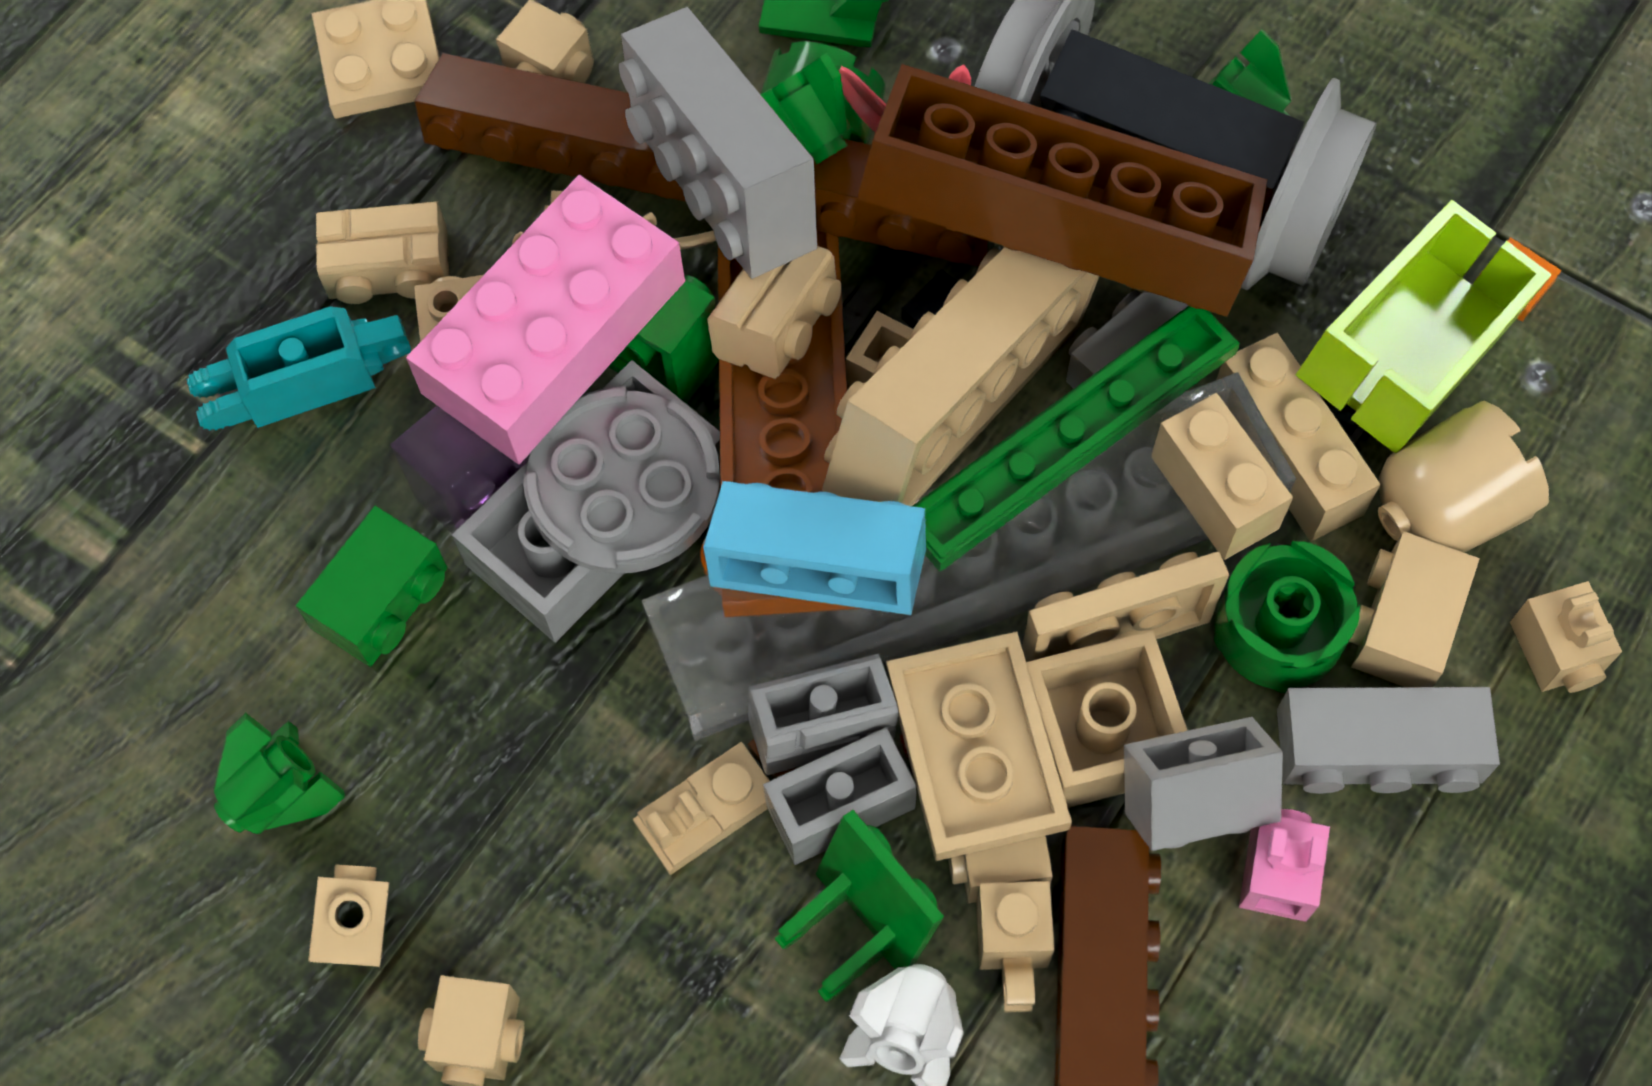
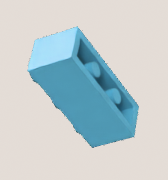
[703,481,926,615]

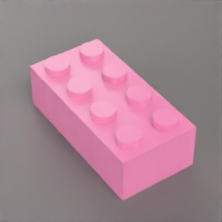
[406,175,685,465]

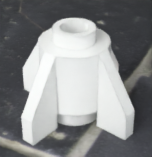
[840,964,963,1086]

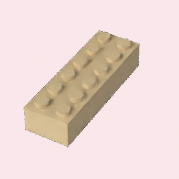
[822,247,1099,506]

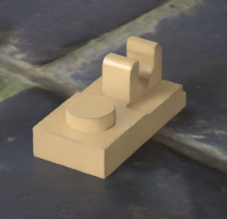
[633,741,770,875]

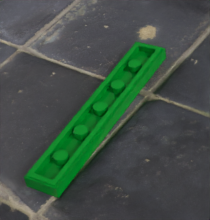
[913,306,1240,572]

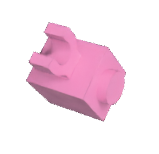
[1239,809,1330,922]

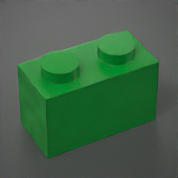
[295,506,448,668]

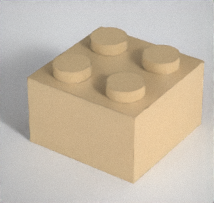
[1026,630,1187,808]

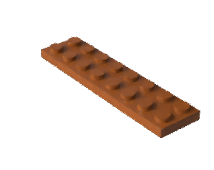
[718,231,860,617]

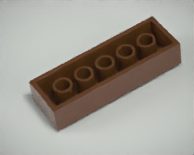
[857,64,1268,317]

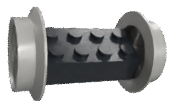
[974,0,1377,290]

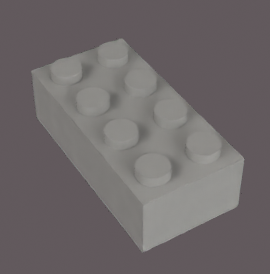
[619,7,817,279]
[452,360,720,643]

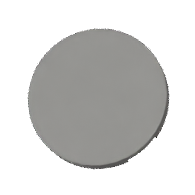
[523,386,721,574]

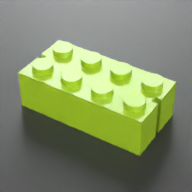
[1295,200,1552,453]

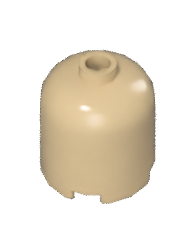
[1378,401,1549,553]

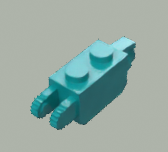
[187,306,411,431]

